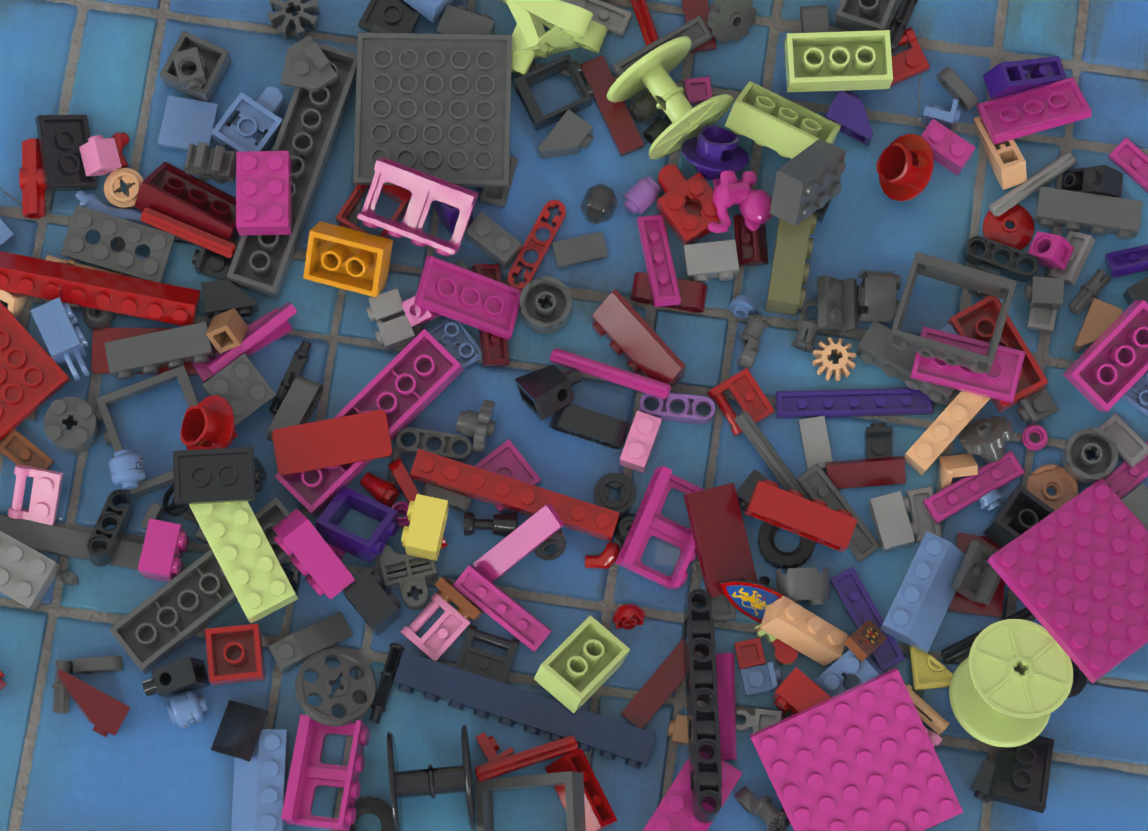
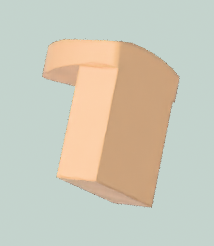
[0,290,29,319]
[939,453,978,489]

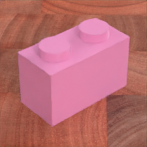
[619,410,662,473]

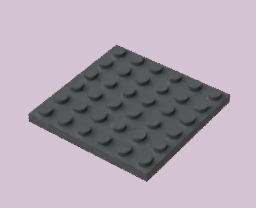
[353,32,512,187]

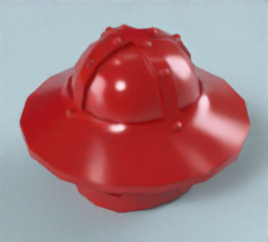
[876,134,934,202]
[180,395,238,450]

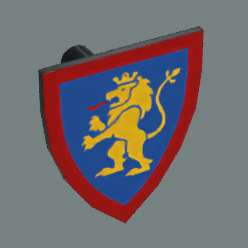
[720,576,786,624]

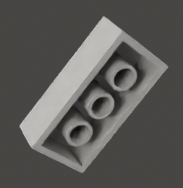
[0,531,62,611]

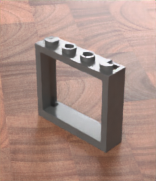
[888,252,1017,374]
[94,365,199,499]
[475,771,586,831]

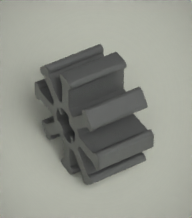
[268,0,320,41]
[184,142,236,184]

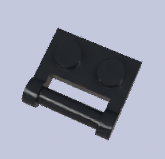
[455,625,520,684]

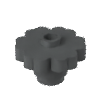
[707,0,757,43]
[456,399,496,454]
[959,416,1014,463]

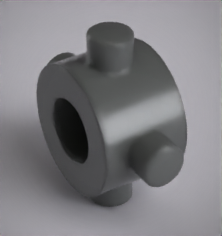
[58,570,80,587]

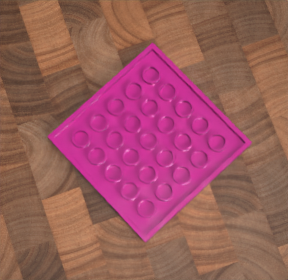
[987,479,1148,684]
[750,668,963,831]

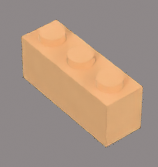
[760,596,848,666]

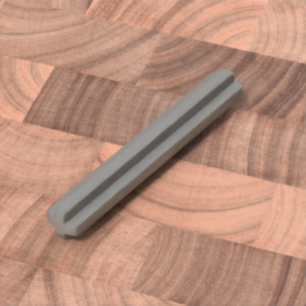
[989,153,1076,217]

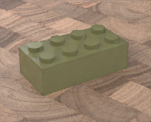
[765,213,818,316]

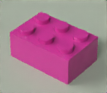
[236,151,291,235]
[272,509,355,600]

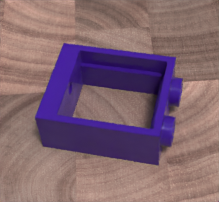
[316,486,399,563]

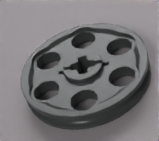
[295,649,376,727]

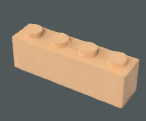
[904,391,991,476]

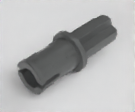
[1068,269,1111,315]
[52,660,73,714]

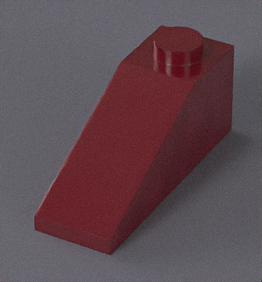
[55,669,131,737]

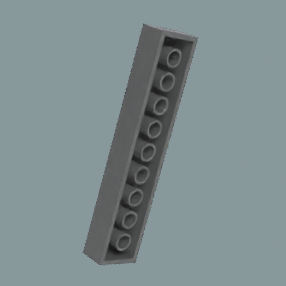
[227,41,357,300]

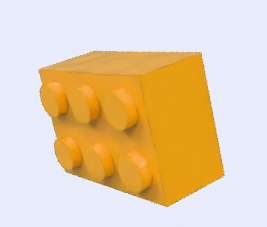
[303,221,393,297]

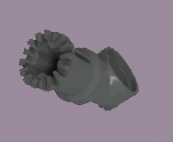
[791,301,820,353]
[737,314,770,370]
[734,786,787,831]

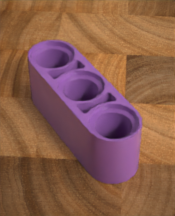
[640,393,715,425]

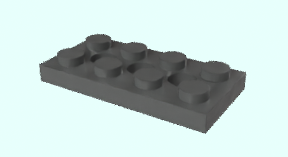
[61,205,176,283]

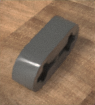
[936,67,978,111]
[421,483,472,512]
[72,656,123,674]

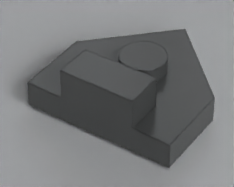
[280,35,338,92]

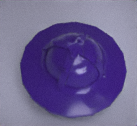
[681,125,749,181]

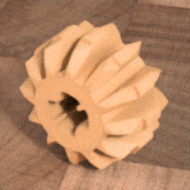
[812,337,856,382]

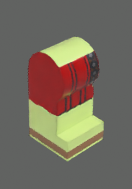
[753,624,798,666]

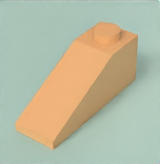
[973,116,1027,190]

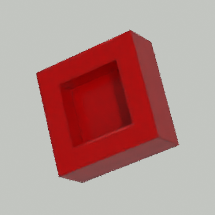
[734,637,766,670]

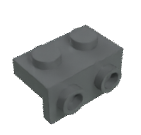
[951,540,1001,604]

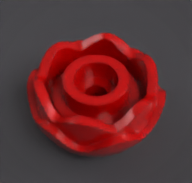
[612,603,646,630]

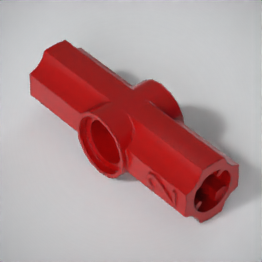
[19,138,46,219]

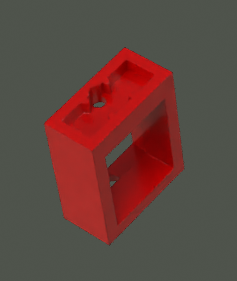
[336,185,412,239]

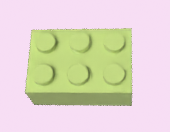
[534,615,631,713]

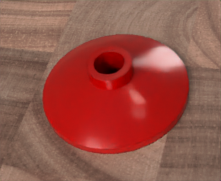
[983,204,1034,250]

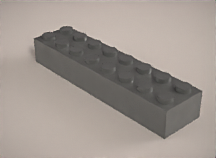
[109,497,293,674]

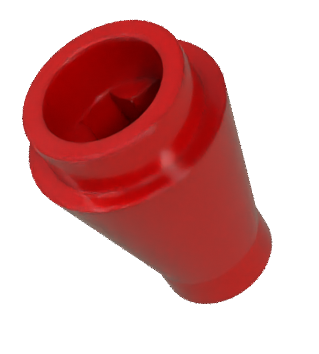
[360,472,400,507]

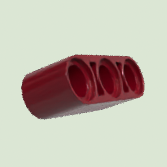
[630,272,708,313]

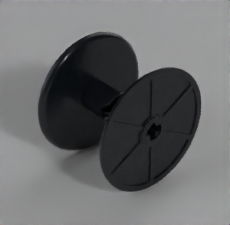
[387,725,476,831]

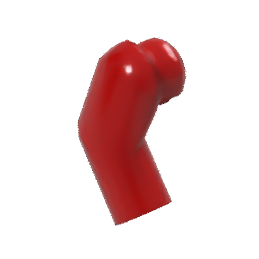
[111,132,129,169]

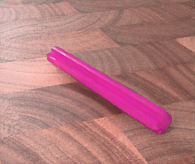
[550,348,671,399]

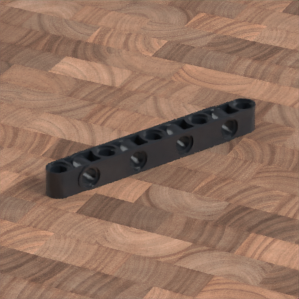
[683,589,722,823]

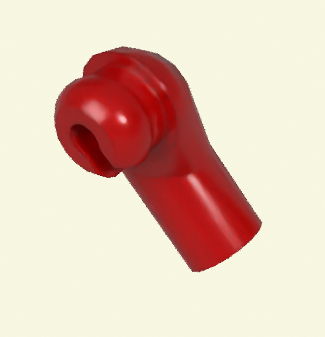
[585,542,620,569]

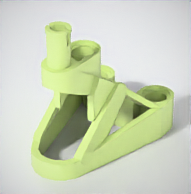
[501,0,608,76]

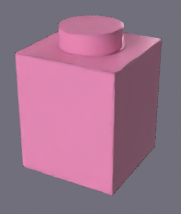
[79,135,121,176]

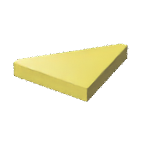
[909,645,953,691]

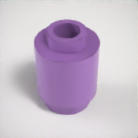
[623,176,661,214]

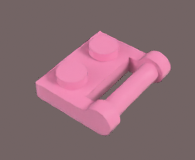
[7,464,63,525]
[400,592,471,661]

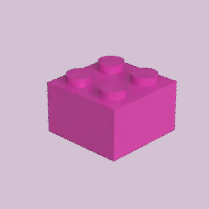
[138,518,190,583]

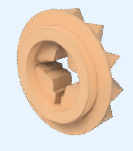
[104,168,144,209]

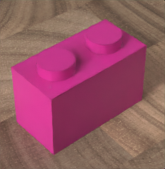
[921,119,976,176]

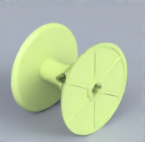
[607,36,734,159]
[949,619,1073,748]

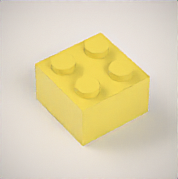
[401,494,449,561]

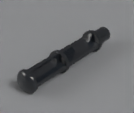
[890,0,918,53]
[269,340,312,415]
[369,643,405,724]

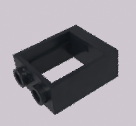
[514,54,594,131]

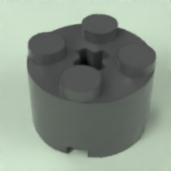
[856,270,901,323]
[520,276,572,334]
[44,397,101,454]
[1061,428,1118,485]
[776,567,830,605]

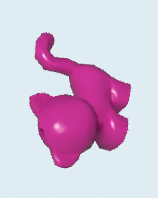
[708,171,773,233]

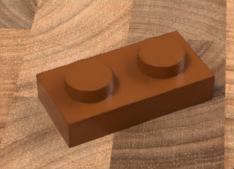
[0,429,55,479]
[435,577,484,620]

